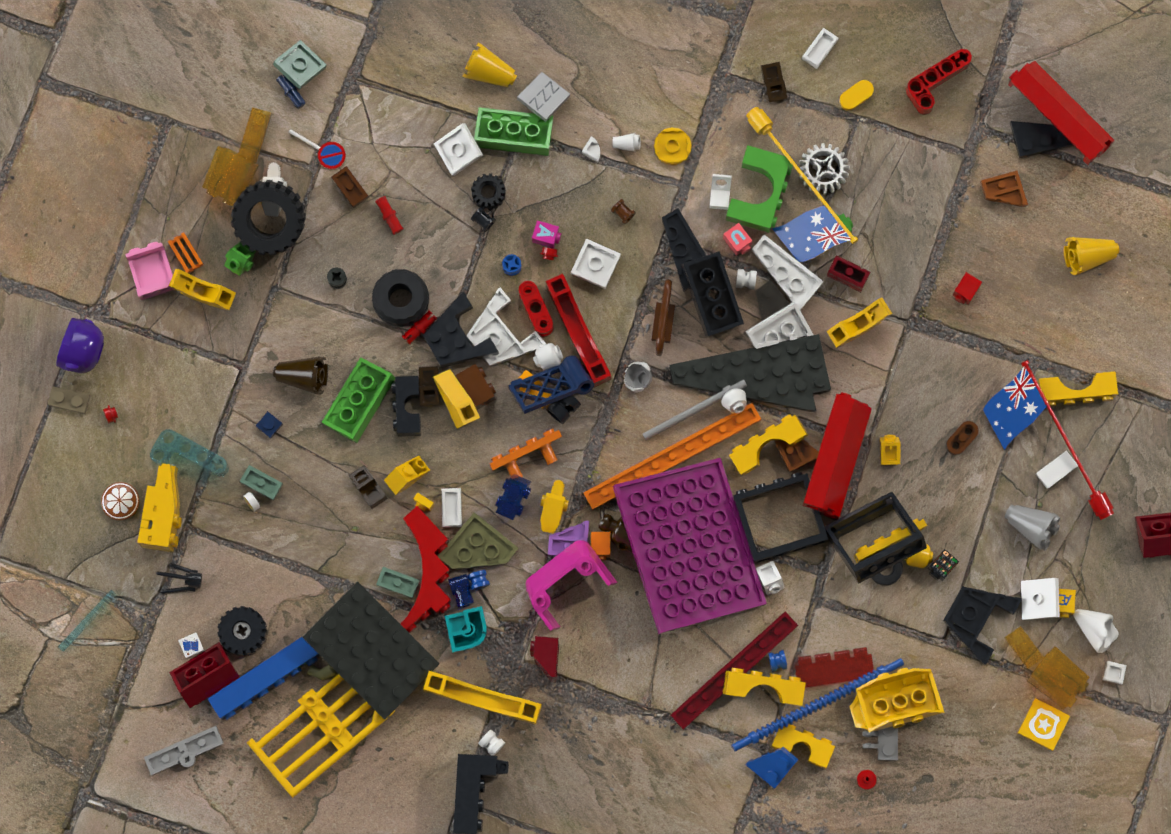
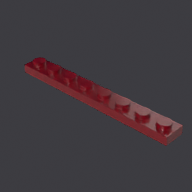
[670,611,799,730]

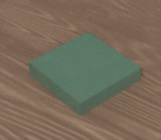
[273,40,327,90]

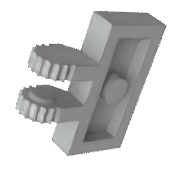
[863,726,898,761]

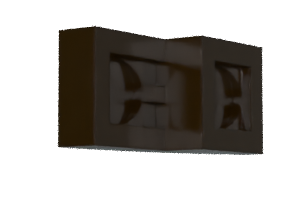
[760,62,788,102]
[419,366,439,406]
[349,465,388,509]

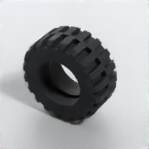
[231,180,306,255]

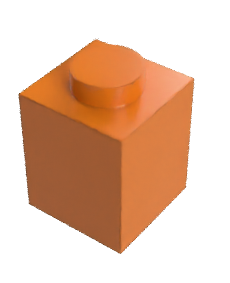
[591,532,610,561]

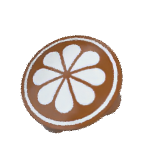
[101,482,140,520]

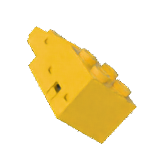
[137,463,182,552]

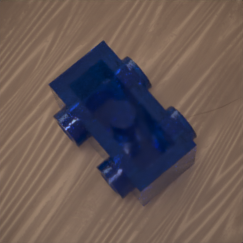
[495,474,531,520]

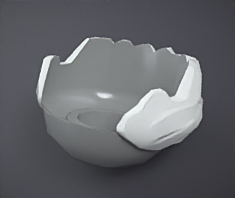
[624,362,652,393]

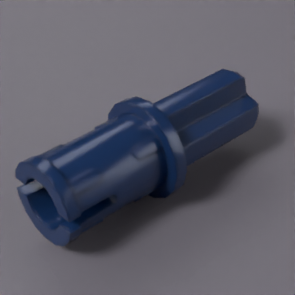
[276,75,306,109]

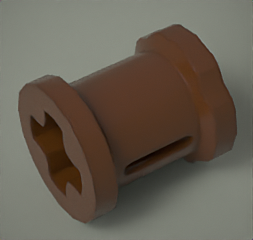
[611,199,636,224]

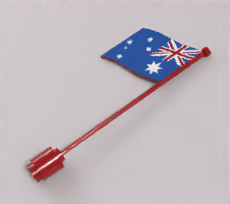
[983,360,1114,520]

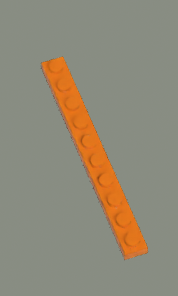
[583,403,761,511]

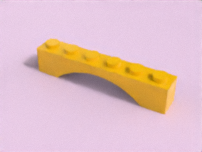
[423,671,542,725]

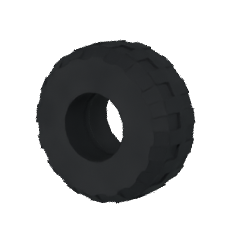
[372,269,429,327]

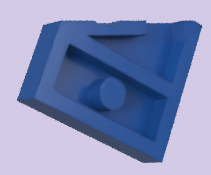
[745,747,798,789]

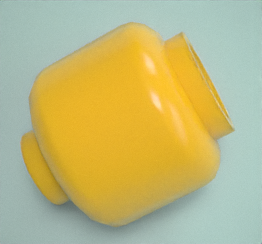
[905,544,933,568]

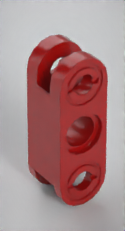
[518,281,553,337]

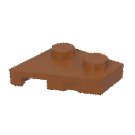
[980,171,1028,207]

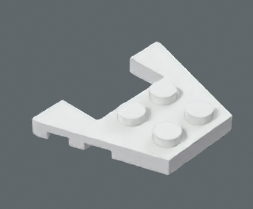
[467,287,546,367]

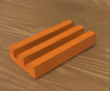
[168,232,204,274]

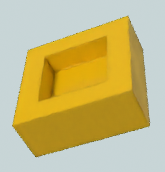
[413,492,435,512]

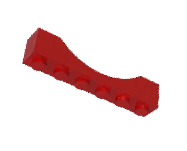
[545,273,611,387]

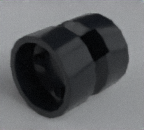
[545,388,581,425]

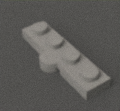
[144,726,224,776]

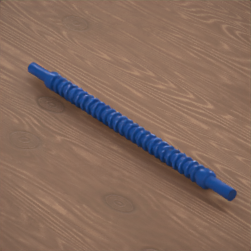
[731,658,904,752]

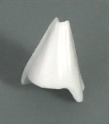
[1073,609,1119,653]

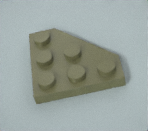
[438,513,519,570]

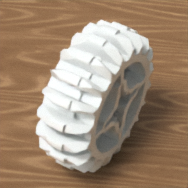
[799,143,850,195]

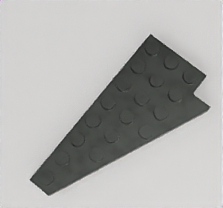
[669,334,831,412]

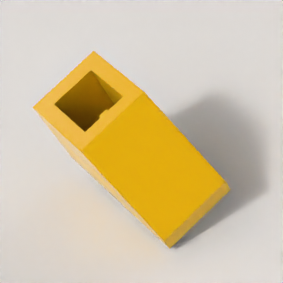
[384,455,430,495]

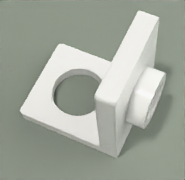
[710,174,732,210]

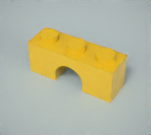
[771,724,835,769]

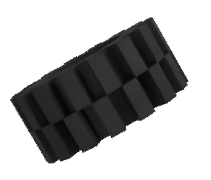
[471,173,506,210]

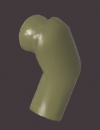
[308,664,336,680]

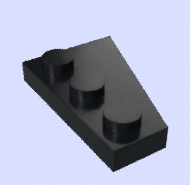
[1010,121,1074,158]

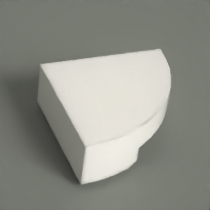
[582,136,600,163]

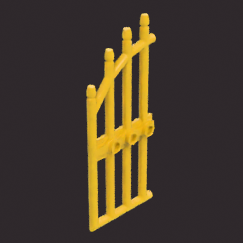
[247,674,395,798]

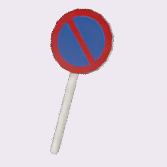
[289,130,346,169]

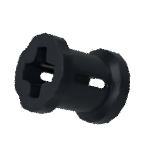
[471,207,496,232]

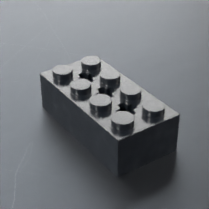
[681,251,744,336]

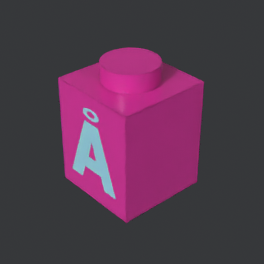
[532,220,562,249]

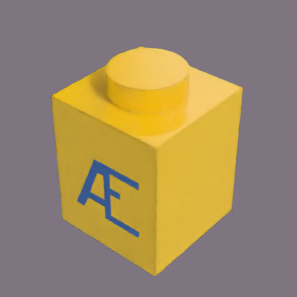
[1059,589,1076,618]

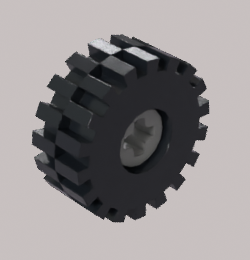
[217,606,268,656]

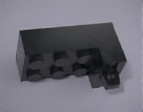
[453,754,509,834]

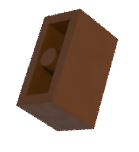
[456,364,497,410]

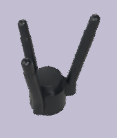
[156,563,202,594]

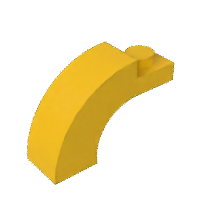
[169,269,236,310]
[827,298,892,348]

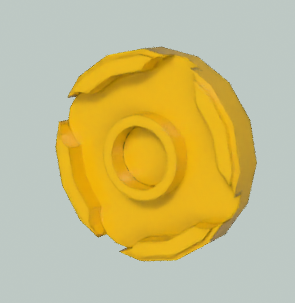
[654,127,692,165]

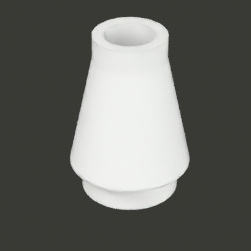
[613,133,641,152]

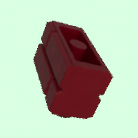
[827,255,871,293]

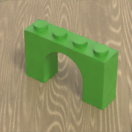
[726,145,793,233]

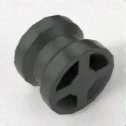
[327,267,347,289]

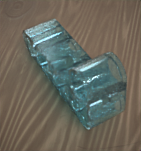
[150,429,229,476]

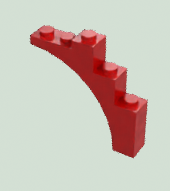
[401,506,452,634]

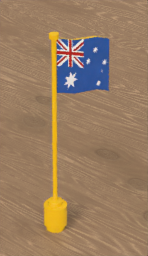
[746,107,859,263]

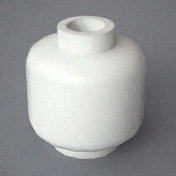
[533,343,563,371]

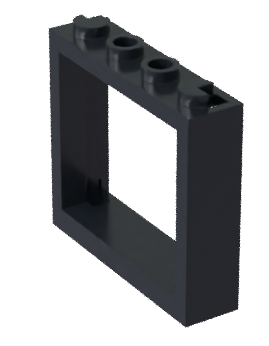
[733,472,828,564]
[824,492,927,584]

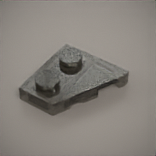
[755,280,790,321]

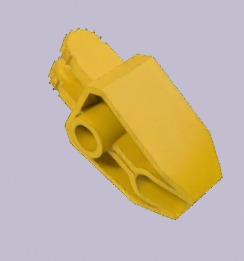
[540,480,569,534]

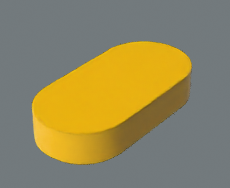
[839,80,874,111]

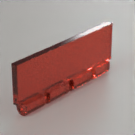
[795,647,874,688]

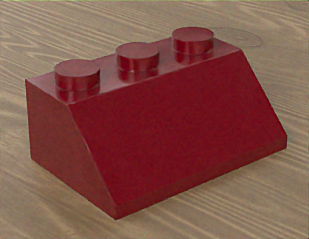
[1135,512,1171,558]
[530,636,559,683]
[169,642,240,708]

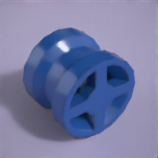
[502,254,522,276]
[467,570,490,591]
[768,650,787,672]

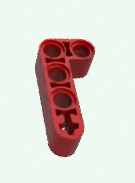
[906,49,972,115]

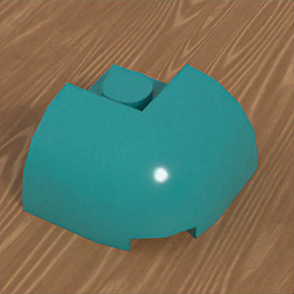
[445,606,487,653]

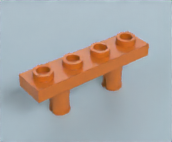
[489,428,562,482]

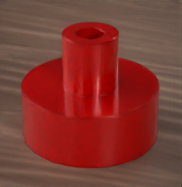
[856,770,877,790]

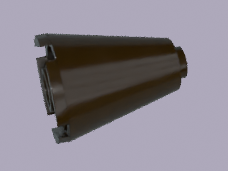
[273,356,328,395]

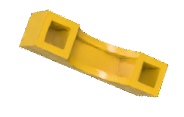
[1037,371,1118,407]
[729,414,809,476]
[723,668,806,706]

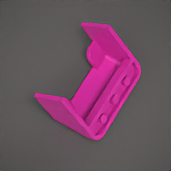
[525,540,618,631]

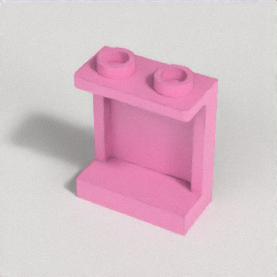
[125,242,175,300]

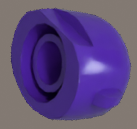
[56,318,104,373]

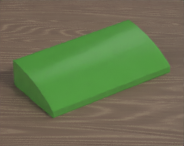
[474,107,553,156]
[322,357,395,443]

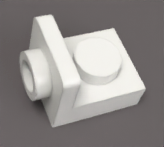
[756,561,784,595]

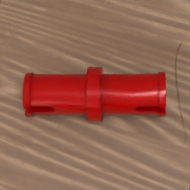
[375,196,404,235]
[402,310,437,345]

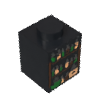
[928,549,959,581]

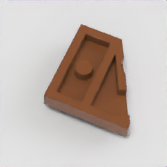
[773,439,819,473]

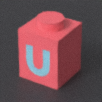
[723,223,752,256]

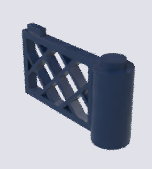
[508,356,594,414]

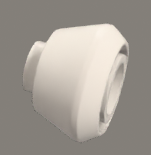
[721,388,747,413]

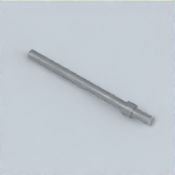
[643,379,747,440]

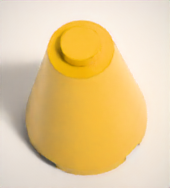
[462,42,517,87]
[1064,237,1120,275]

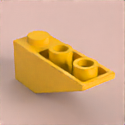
[433,369,480,429]

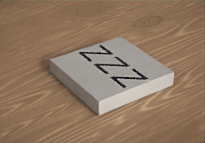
[517,72,570,122]

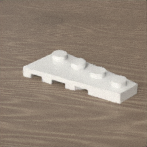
[752,235,824,311]

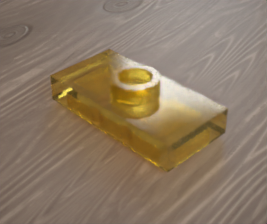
[1005,626,1044,670]

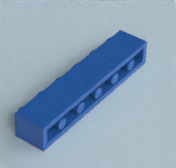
[208,637,320,720]

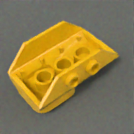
[849,668,945,733]

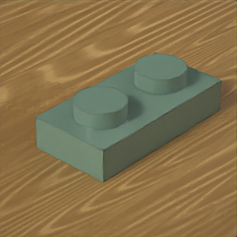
[240,465,283,501]
[376,567,420,599]

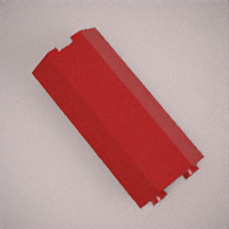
[1008,61,1115,165]
[802,392,872,520]

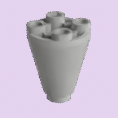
[1005,504,1060,551]

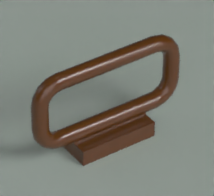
[651,279,675,356]

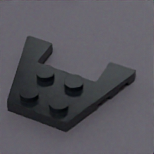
[423,292,499,368]
[943,586,1022,665]

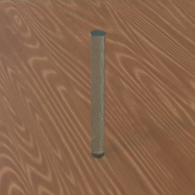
[58,590,117,652]

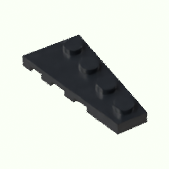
[662,208,710,292]

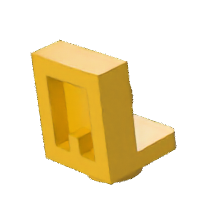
[879,434,901,465]

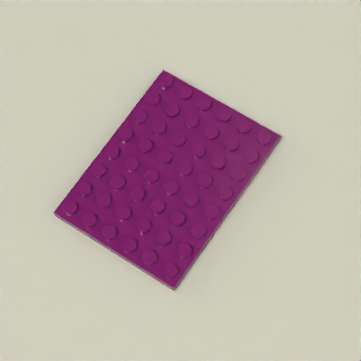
[612,458,767,634]

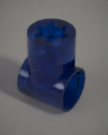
[448,573,474,608]

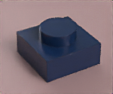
[256,411,283,439]

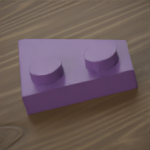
[548,521,589,556]

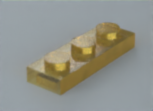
[236,107,271,167]

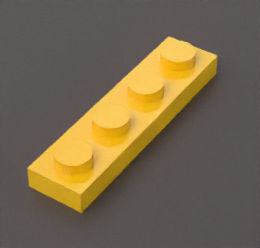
[854,518,927,563]

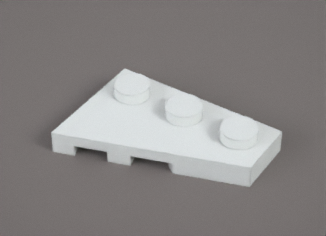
[746,302,813,349]

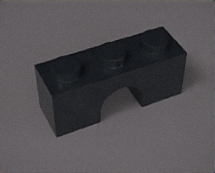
[392,376,421,437]

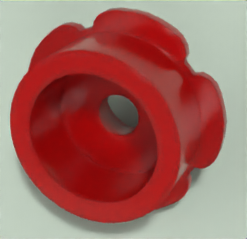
[540,247,558,260]
[103,405,119,424]

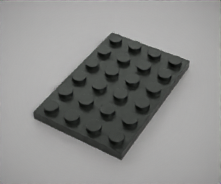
[302,581,440,720]

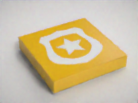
[1018,698,1070,751]

